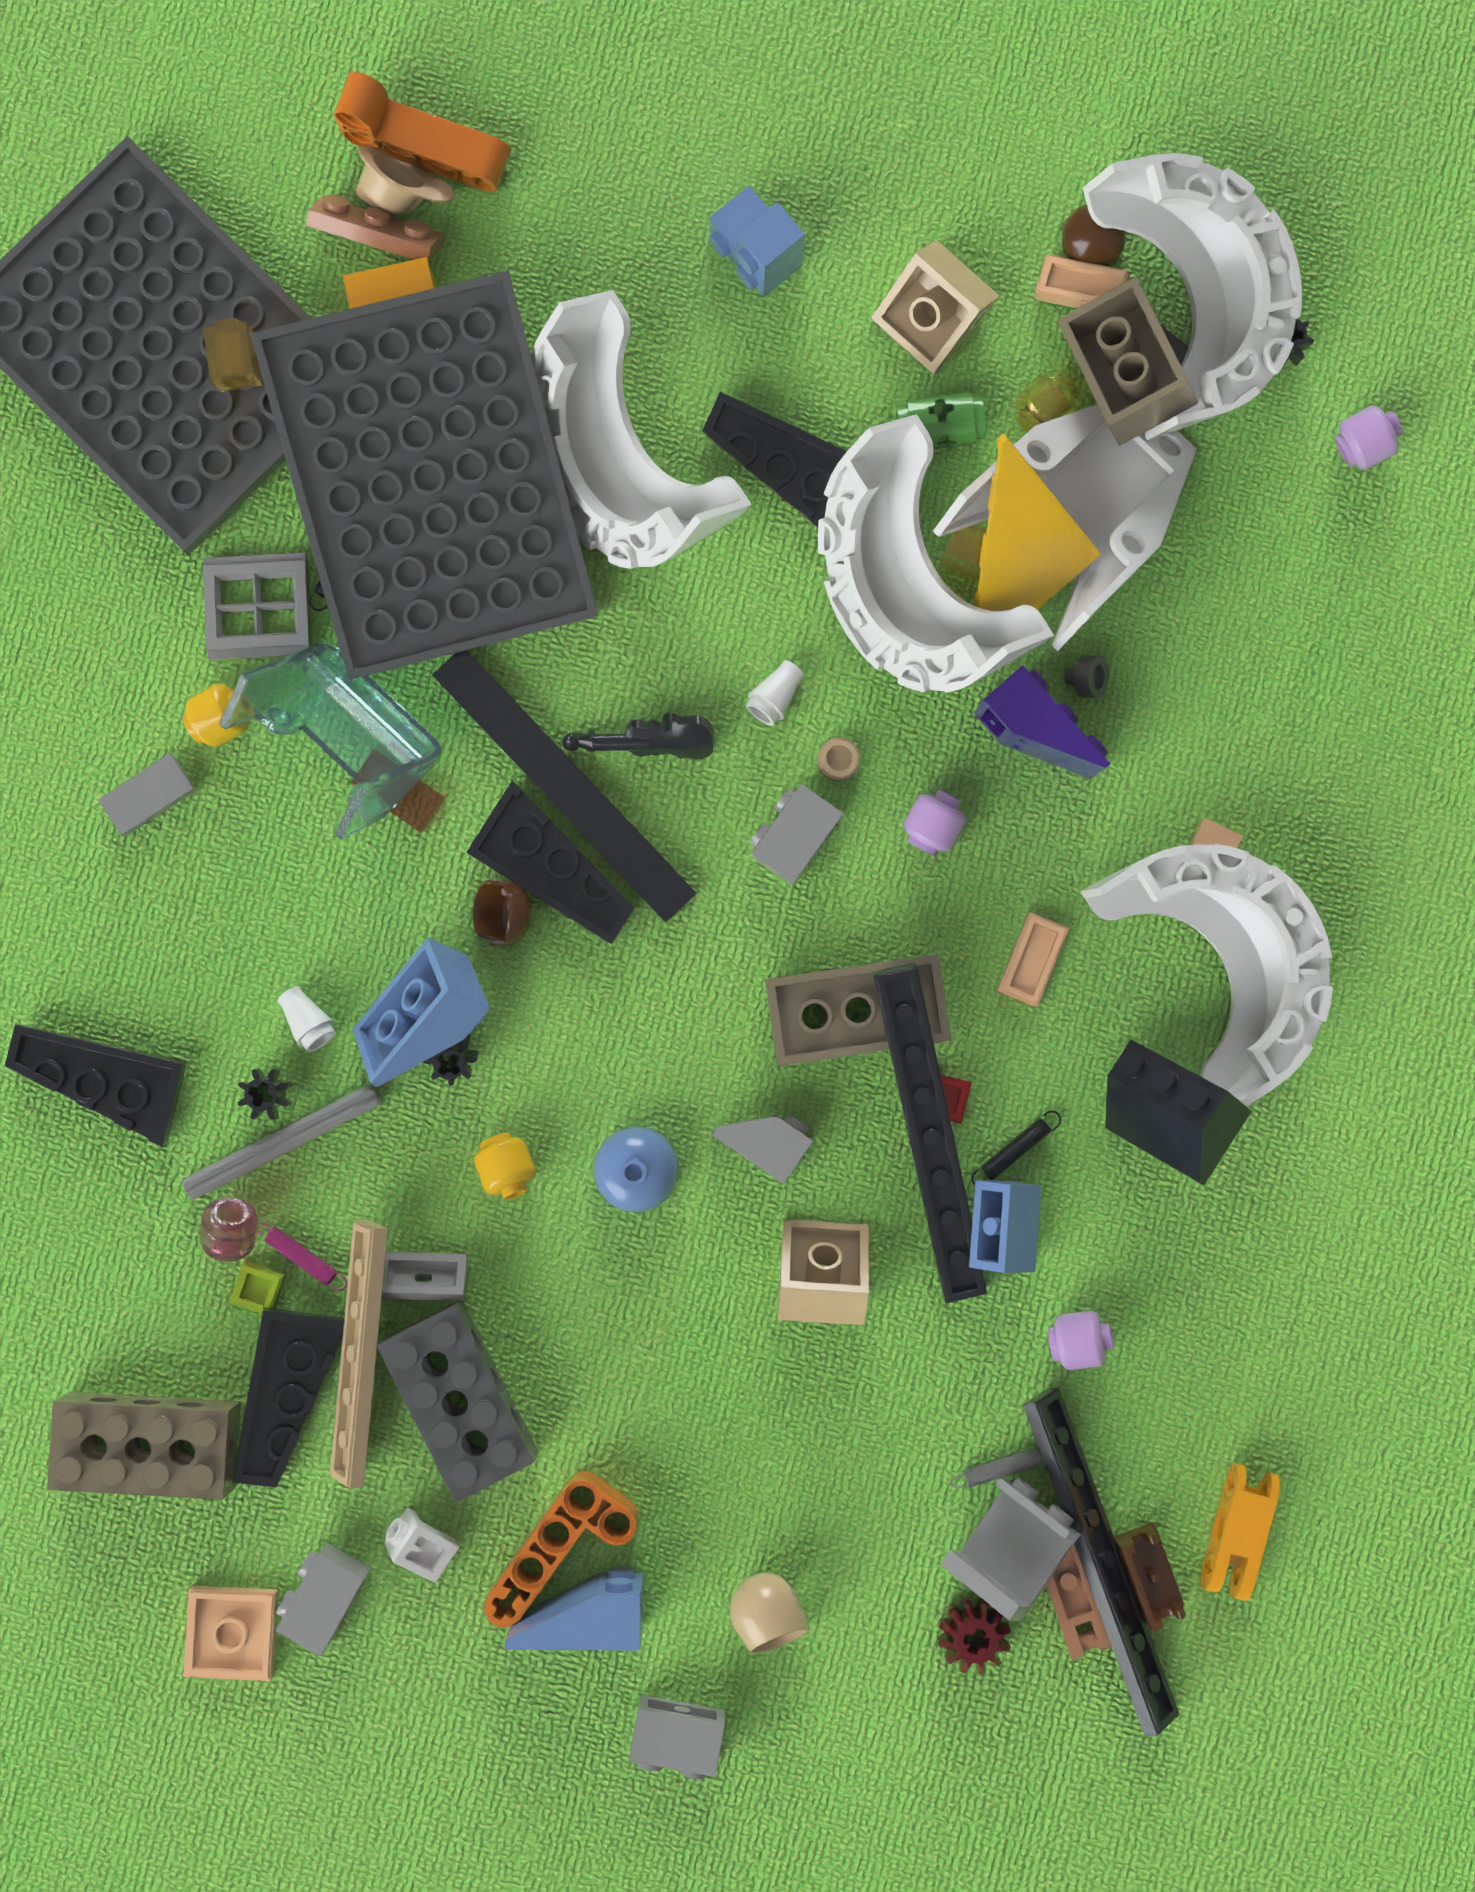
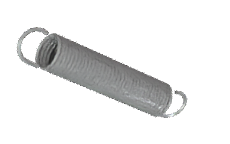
[950,1447,1043,1488]

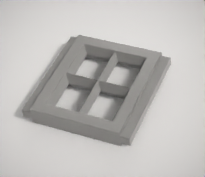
[203,553,312,660]

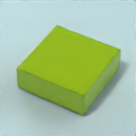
[229,1260,287,1314]

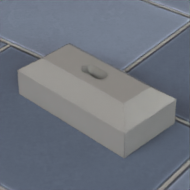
[381,1252,469,1301]

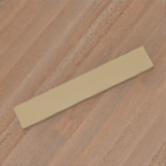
[330,1220,388,1489]

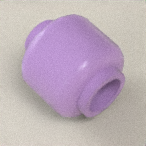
[1334,405,1404,470]
[903,789,967,856]
[1048,1310,1114,1370]

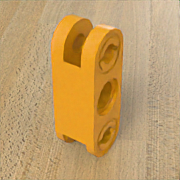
[1200,1463,1280,1602]

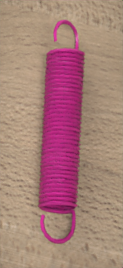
[254,1223,347,1291]

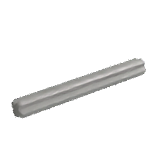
[182,1085,381,1199]

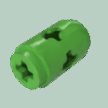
[896,392,986,449]

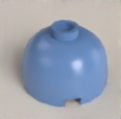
[593,1126,679,1213]

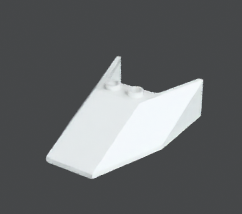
[933,404,1197,651]

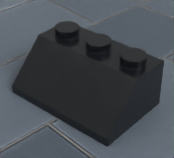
[1105,1040,1252,1186]

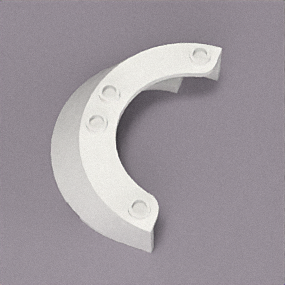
[1083,153,1302,441]
[531,290,752,569]
[818,414,1054,693]
[1080,844,1333,1107]

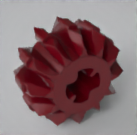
[937,1596,1011,1675]

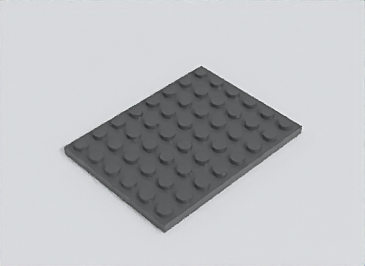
[0,136,311,555]
[250,270,598,680]

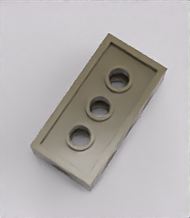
[765,954,951,1066]
[47,1392,241,1500]

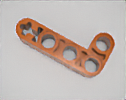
[334,72,511,192]
[484,1471,638,1628]

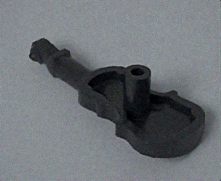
[563,713,715,759]

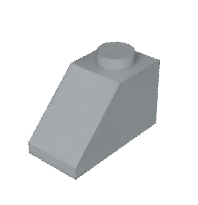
[712,1113,813,1184]

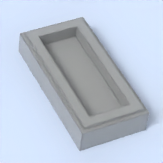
[98,753,196,837]

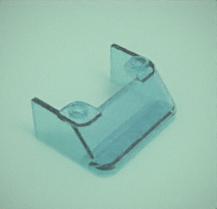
[219,644,441,840]

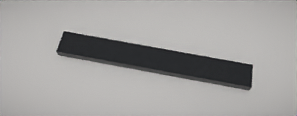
[432,650,697,923]
[872,962,987,1303]
[1023,1387,1179,1736]

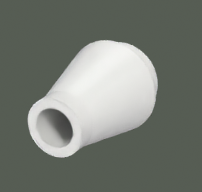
[746,660,804,726]
[277,986,336,1052]

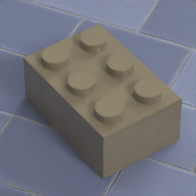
[1057,276,1198,446]

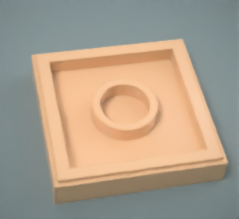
[183,1585,279,1681]

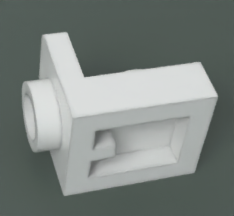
[384,1508,460,1583]

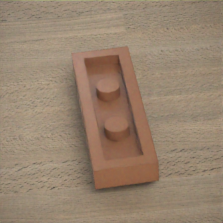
[306,195,443,262]

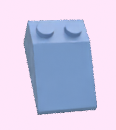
[352,937,490,1087]
[505,1566,644,1650]

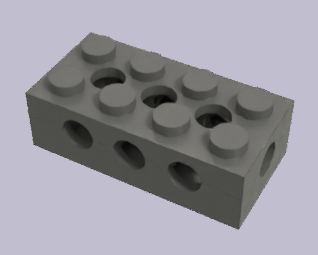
[376,1301,539,1503]

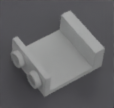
[940,1477,1081,1622]

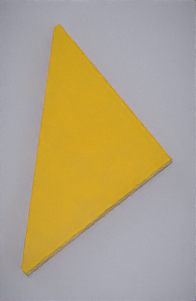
[973,434,1101,611]

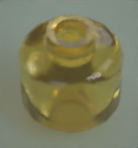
[1015,373,1078,433]

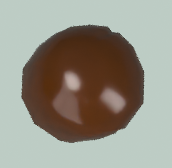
[1061,204,1126,266]
[472,880,532,946]

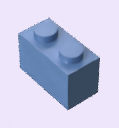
[969,1180,1041,1273]

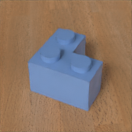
[709,186,805,298]

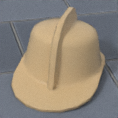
[356,145,455,215]

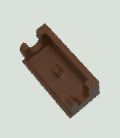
[1114,1522,1186,1632]

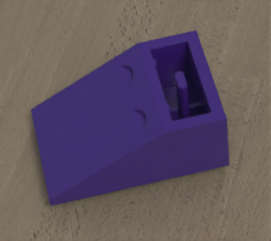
[974,665,1110,779]

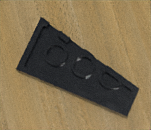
[702,392,847,527]
[466,780,635,945]
[5,1024,187,1148]
[232,1307,344,1487]

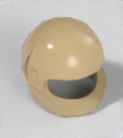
[730,1573,809,1654]

